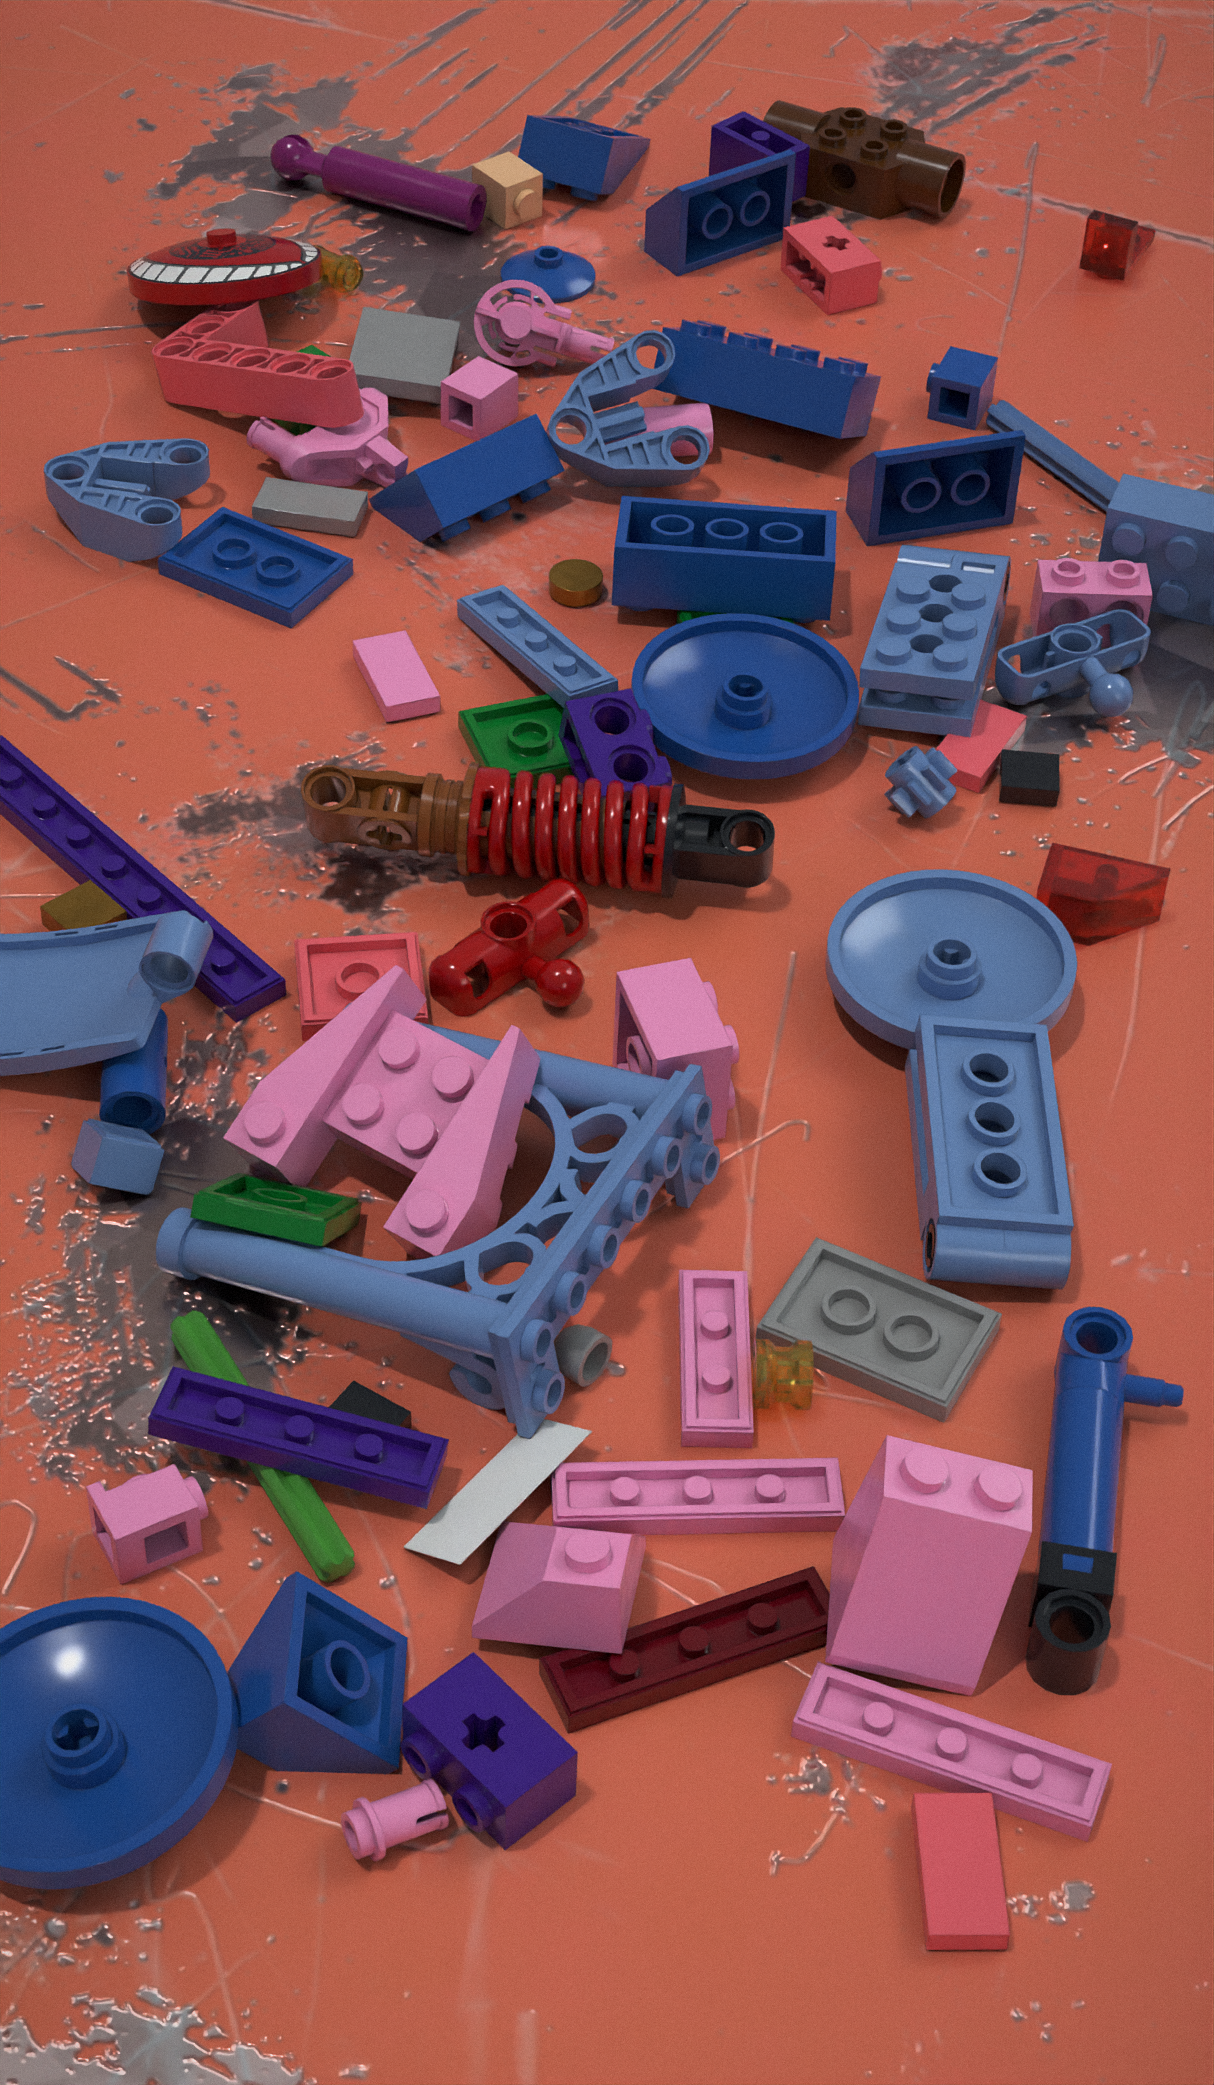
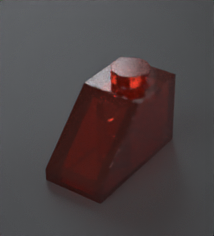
[1036,843,1171,946]

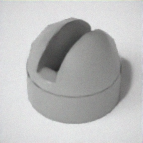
[554,1324,612,1387]

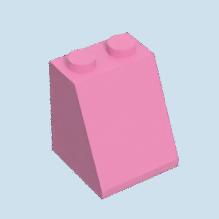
[825,1435,1033,1696]

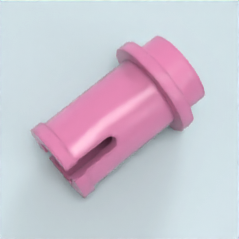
[341,1778,449,1862]

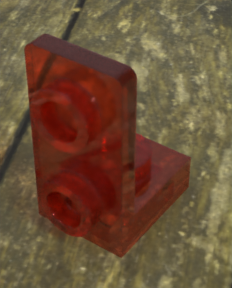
[1079,210,1156,281]

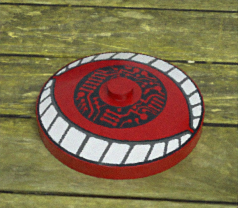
[127,228,324,305]

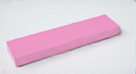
[550,1458,845,1535]
[791,1662,1112,1842]

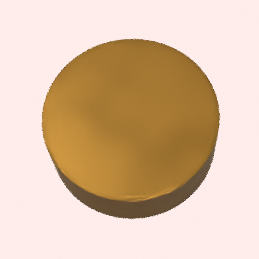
[549,559,603,607]

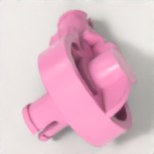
[474,280,615,368]

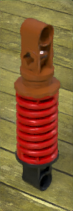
[301,762,775,898]

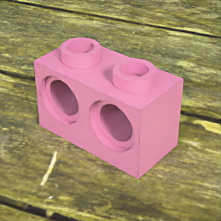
[1030,558,1153,648]

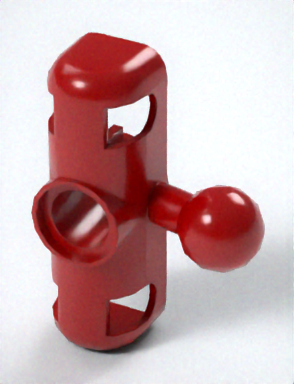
[428,879,589,1017]

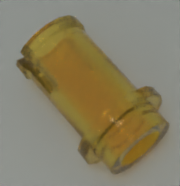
[314,245,364,293]

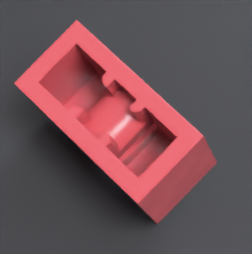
[780,215,882,315]

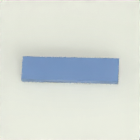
[457,585,618,708]

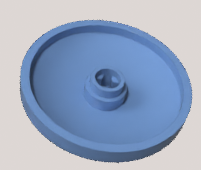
[825,869,1077,1050]

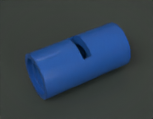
[99,1008,168,1134]

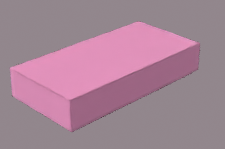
[353,630,440,722]

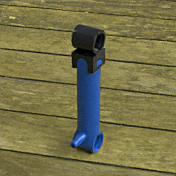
[1025,1307,1184,1695]

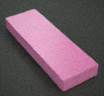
[678,1270,754,1448]

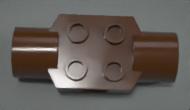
[763,100,966,220]

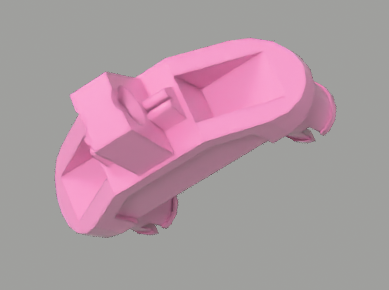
[246,387,408,487]

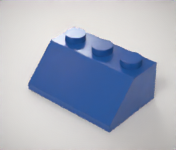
[644,149,796,277]
[369,413,565,542]
[845,430,1026,546]

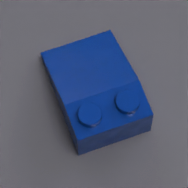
[518,115,650,201]

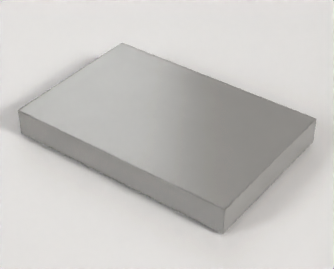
[349,307,460,404]
[755,1237,1002,1423]

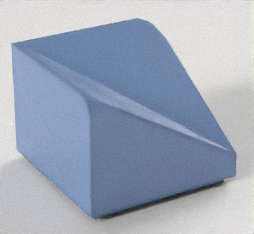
[71,1118,165,1195]

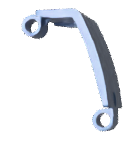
[0,910,213,1076]

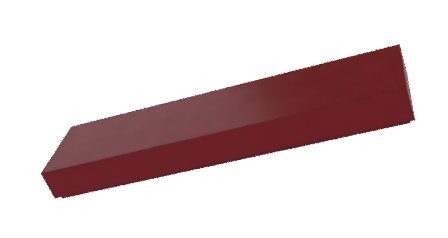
[539,1566,830,1734]

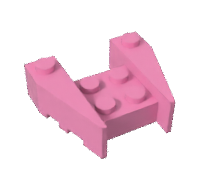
[223,965,541,1259]

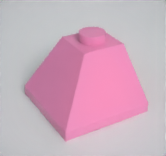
[472,1521,646,1654]

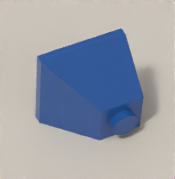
[227,1572,408,1774]

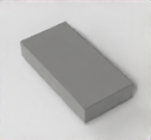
[252,477,368,537]

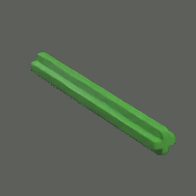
[170,1310,355,1582]

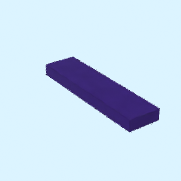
[148,1366,449,1509]

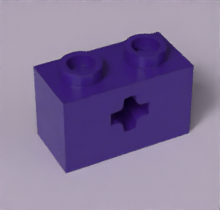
[401,1652,578,1850]

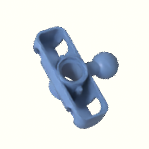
[995,609,1151,717]

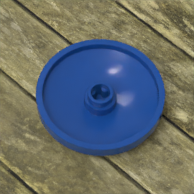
[631,613,859,779]
[0,1597,239,1889]

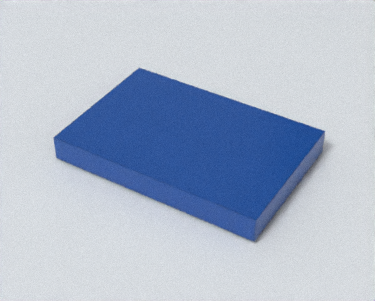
[158,507,353,628]

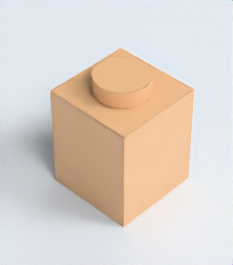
[472,151,543,230]

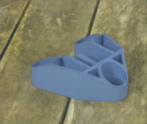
[546,330,710,487]
[44,438,210,562]

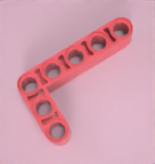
[151,300,364,428]

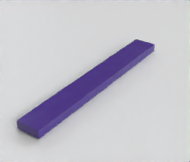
[0,735,286,1023]

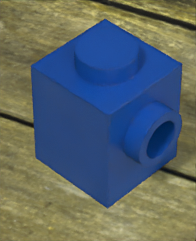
[926,346,998,431]

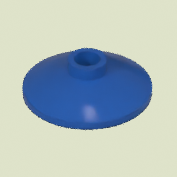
[501,246,596,304]

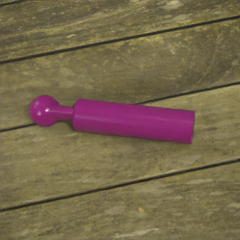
[270,135,487,232]

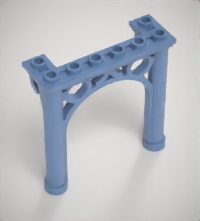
[156,1002,720,1439]

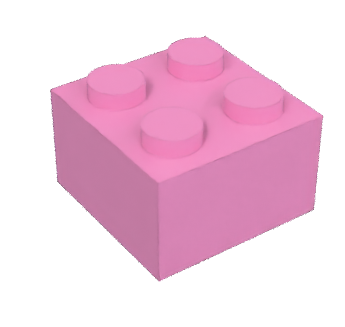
[612,958,739,1140]

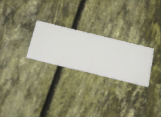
[403,1419,592,1565]

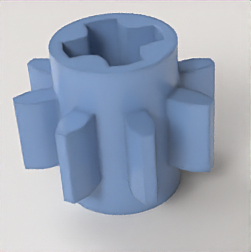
[884,746,957,818]

